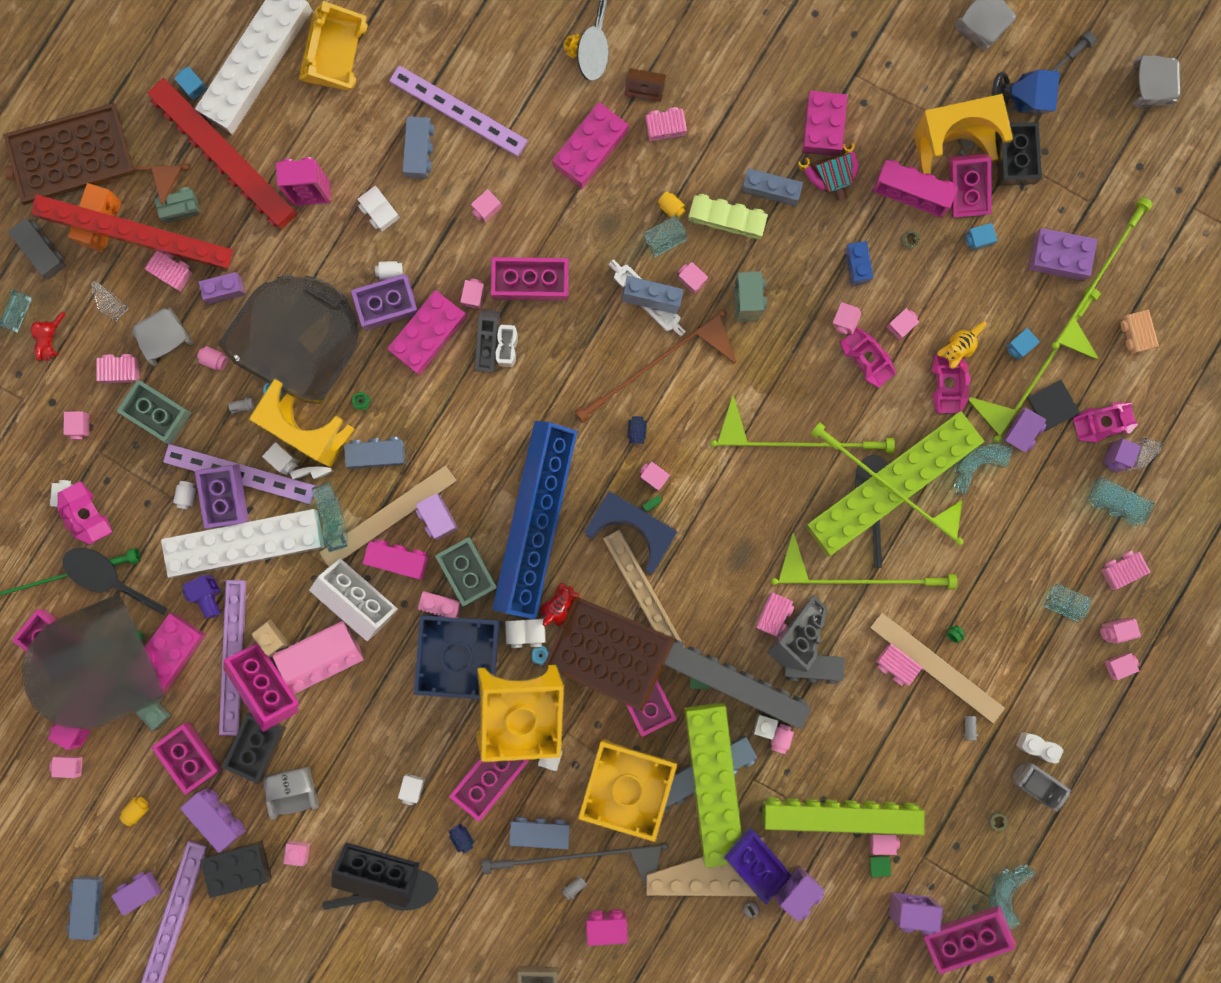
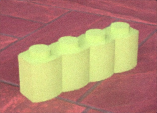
[688,194,768,240]

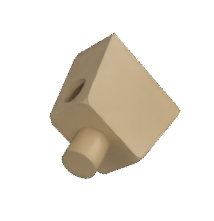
[251,618,291,658]

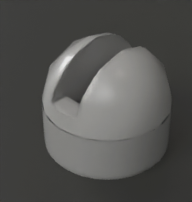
[743,901,759,918]

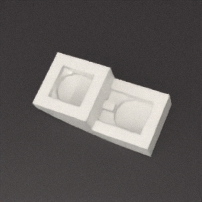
[290,466,334,480]

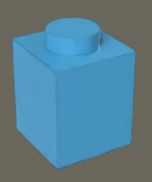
[174,66,208,101]
[965,223,998,251]
[1006,328,1040,360]

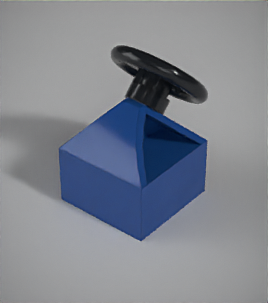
[992,70,1060,115]

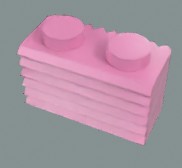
[645,107,687,142]
[144,251,193,292]
[96,354,140,383]
[1101,550,1151,590]
[418,591,461,618]
[755,592,794,637]
[1100,618,1141,643]
[875,643,923,686]

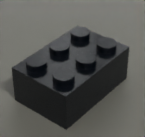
[995,122,1042,186]
[222,712,287,784]
[200,841,272,898]

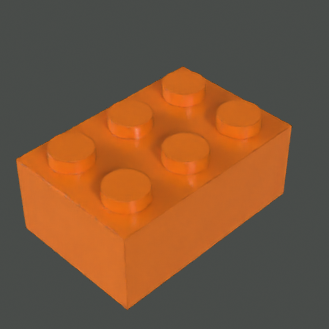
[68,183,121,253]

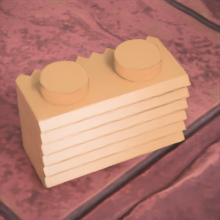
[1121,310,1159,354]

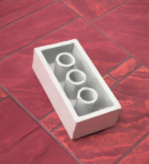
[309,559,398,642]

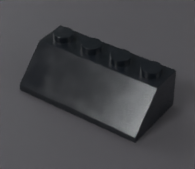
[331,843,420,908]

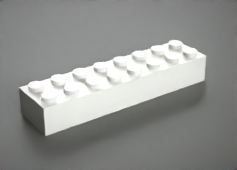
[195,0,312,135]
[161,509,325,578]

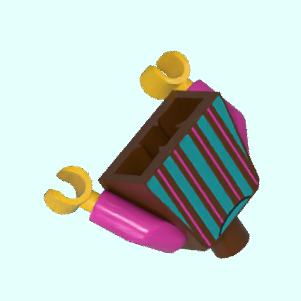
[798,143,859,200]

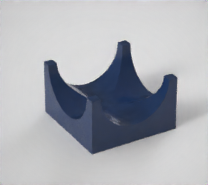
[584,491,678,575]
[414,615,502,699]

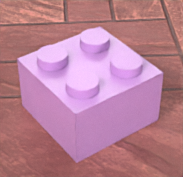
[415,493,459,540]

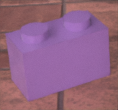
[199,272,245,304]
[1003,407,1047,453]
[1103,439,1141,472]
[112,872,163,916]

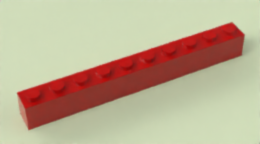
[147,77,298,230]
[31,194,233,271]

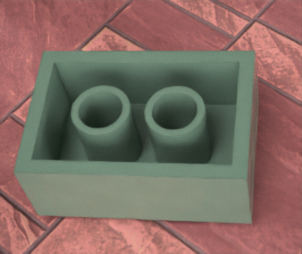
[734,271,767,322]
[116,379,192,444]
[435,537,497,607]

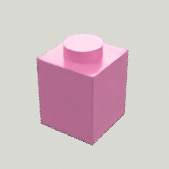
[471,189,502,223]
[678,262,708,295]
[460,279,485,310]
[833,302,861,335]
[887,308,919,340]
[64,411,89,440]
[640,462,670,492]
[1104,653,1139,680]
[49,756,83,778]
[870,833,900,855]
[284,841,310,866]

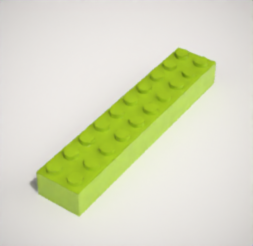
[805,411,985,557]

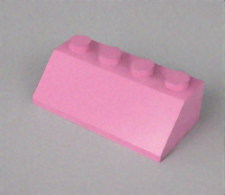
[273,621,364,695]

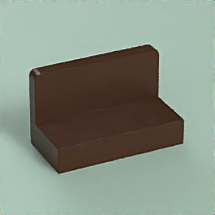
[624,68,666,102]

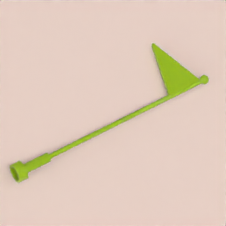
[1052,197,1153,359]
[968,286,1101,443]
[710,396,895,453]
[810,422,963,546]
[771,533,957,589]

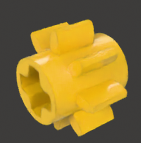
[564,34,581,59]

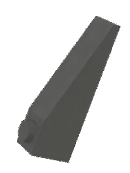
[767,595,828,672]

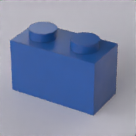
[845,241,873,286]

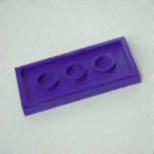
[723,828,792,904]

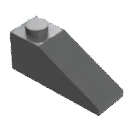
[475,309,501,372]

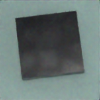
[1027,380,1080,431]

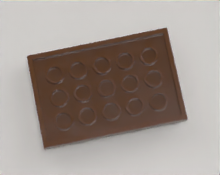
[3,103,135,205]
[543,596,675,712]

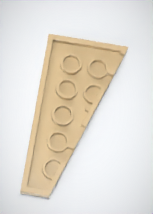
[646,836,764,896]

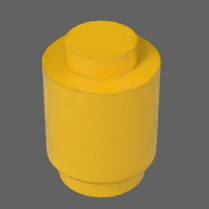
[658,192,686,220]
[119,797,149,827]

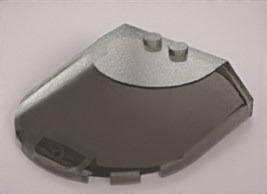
[219,275,358,404]
[22,593,165,730]

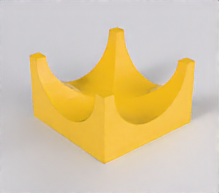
[913,94,1013,174]
[250,379,355,468]
[476,665,564,762]
[579,738,677,842]

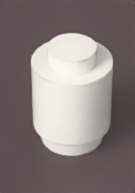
[375,261,403,281]
[173,481,196,510]

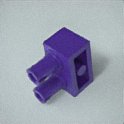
[182,575,222,619]

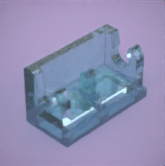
[643,215,688,257]
[0,289,32,333]
[1043,583,1092,622]

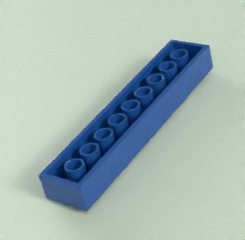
[492,421,578,619]

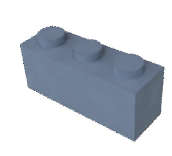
[403,116,434,179]
[741,168,803,206]
[621,276,684,314]
[344,437,406,469]
[509,816,570,849]
[67,875,103,940]

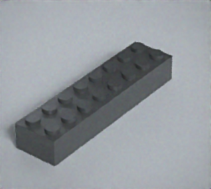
[664,639,812,730]

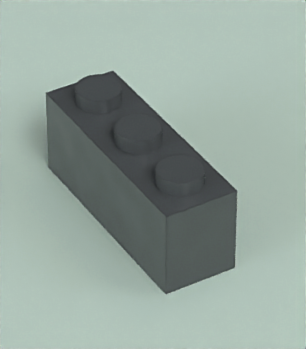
[8,218,66,280]
[783,655,845,684]

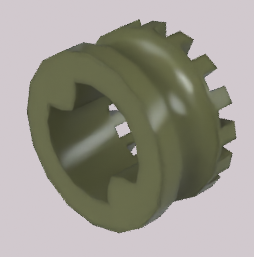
[901,230,920,249]
[988,812,1008,831]

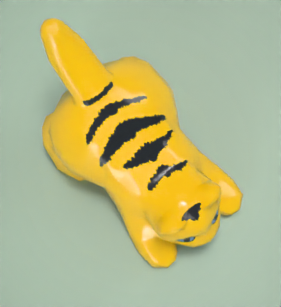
[937,321,986,369]

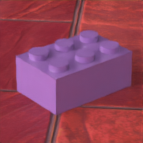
[1028,228,1097,281]
[351,274,418,331]
[195,464,249,529]
[180,788,246,853]
[774,866,824,922]
[889,892,942,935]

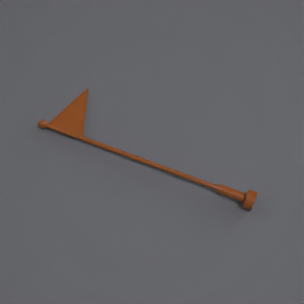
[5,163,190,205]
[574,309,736,423]

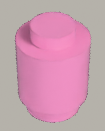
[197,346,228,371]
[770,724,794,754]

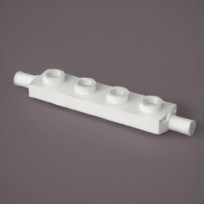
[608,259,686,337]

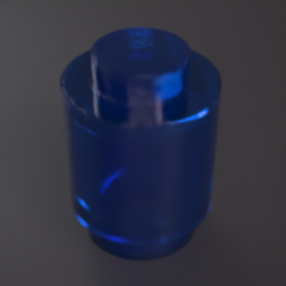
[627,416,647,444]
[448,823,475,854]

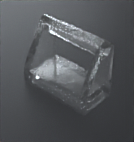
[91,281,129,321]
[1125,438,1163,472]

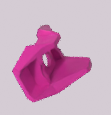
[840,327,897,388]
[931,354,971,413]
[1072,402,1138,443]
[57,481,112,545]

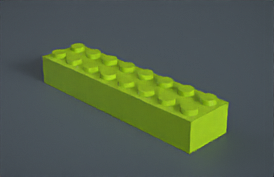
[684,702,742,868]
[761,797,925,835]

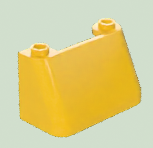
[299,1,368,91]

